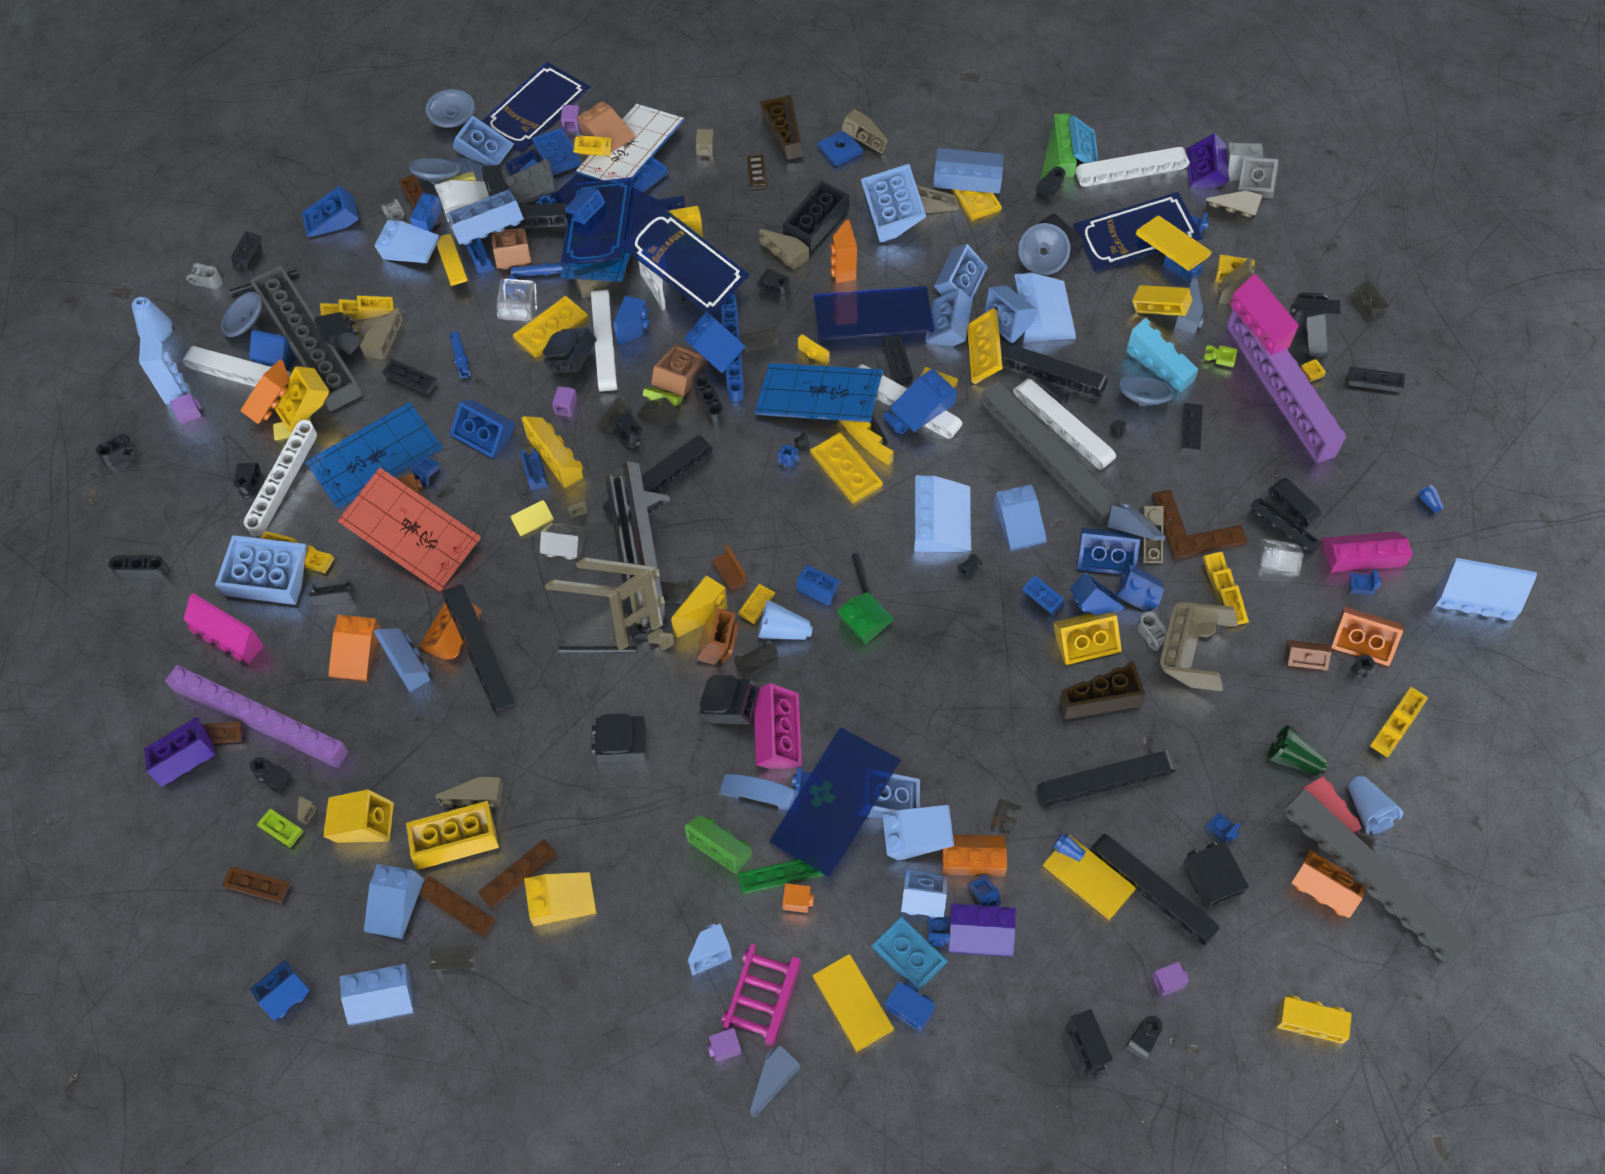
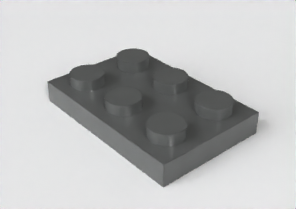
[504,159,557,206]

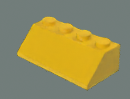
[521,416,583,489]
[406,801,499,870]

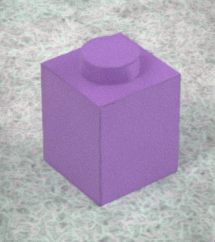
[561,105,581,131]
[552,386,578,417]
[169,393,202,424]
[1151,962,1189,996]
[707,1028,742,1062]

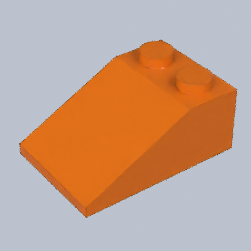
[328,615,381,681]

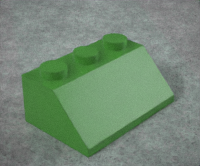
[684,815,752,875]

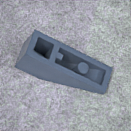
[1175,278,1205,334]
[1107,503,1166,540]
[750,1046,800,1118]

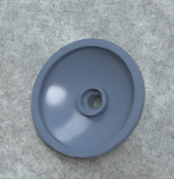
[426,89,475,128]
[409,158,460,184]
[1018,223,1071,276]
[221,292,262,337]
[1119,375,1174,406]

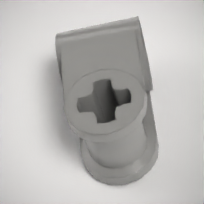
[381,199,408,223]
[186,263,223,289]
[1137,612,1168,651]

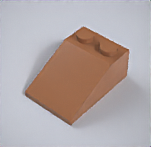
[577,101,635,153]
[491,228,531,269]
[651,344,706,397]

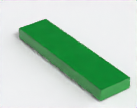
[738,855,824,895]

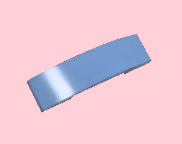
[719,774,803,813]

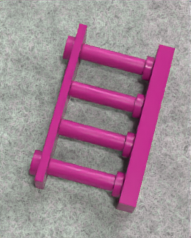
[721,943,801,1047]

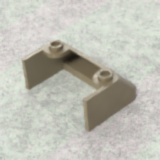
[1160,602,1238,691]

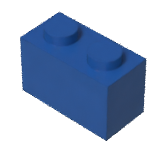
[410,193,442,232]
[884,981,936,1032]

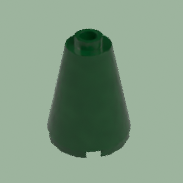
[1267,725,1328,775]

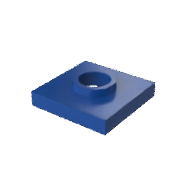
[818,131,863,167]

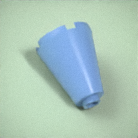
[132,297,173,342]
[758,600,813,640]
[1348,776,1403,834]

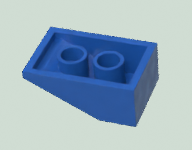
[302,185,359,237]
[684,311,745,373]
[890,368,957,432]

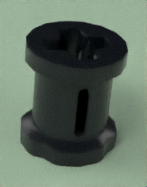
[957,553,983,578]
[1351,654,1375,679]

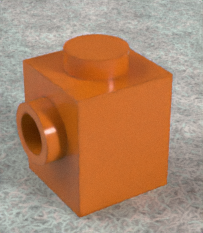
[783,883,814,913]

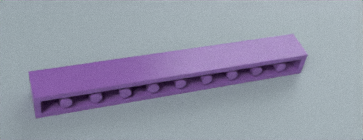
[165,665,349,769]

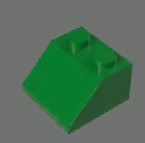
[837,592,894,645]

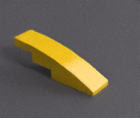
[436,233,468,286]
[320,296,394,320]
[840,420,894,466]
[260,531,335,574]
[1202,551,1249,627]
[1370,687,1428,758]

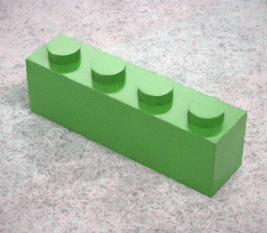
[1041,113,1077,178]

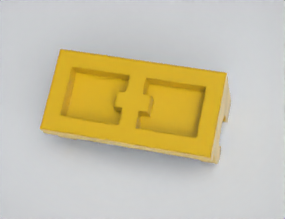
[573,135,612,157]

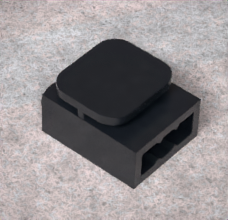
[1290,292,1341,336]
[543,327,597,373]
[700,675,760,724]
[592,713,646,763]
[1183,842,1249,908]
[1063,1009,1113,1078]

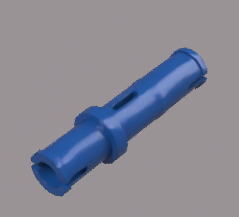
[511,262,564,277]
[449,331,471,378]

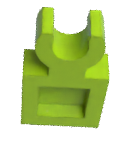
[1204,345,1237,367]

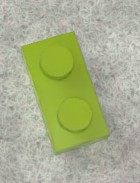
[643,386,683,407]
[257,808,304,848]

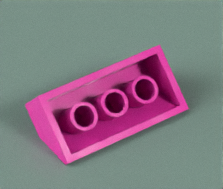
[1230,274,1299,355]
[1322,531,1413,572]
[184,593,264,664]
[754,683,802,769]

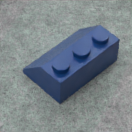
[449,400,515,458]
[1077,527,1140,575]

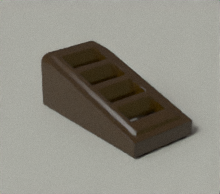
[747,155,767,190]

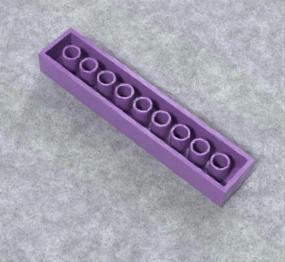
[1226,310,1346,464]

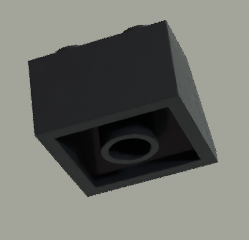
[314,312,363,355]

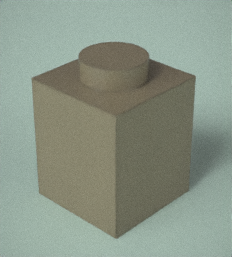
[696,129,714,156]

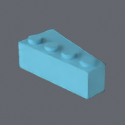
[1126,318,1199,392]

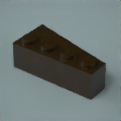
[760,95,803,160]
[1059,661,1145,720]

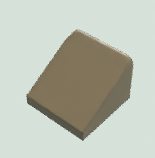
[566,501,588,519]
[297,796,317,826]

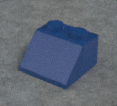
[613,296,650,345]
[249,330,296,372]
[1115,563,1164,612]
[1070,572,1124,615]
[250,960,310,1021]

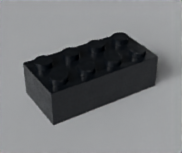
[783,180,849,252]

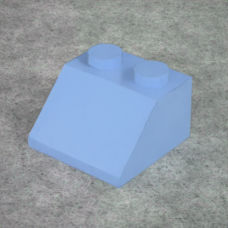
[901,870,948,918]
[688,924,732,975]

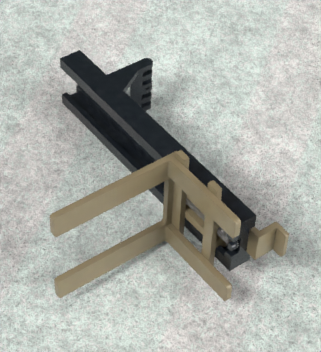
[545,461,674,651]

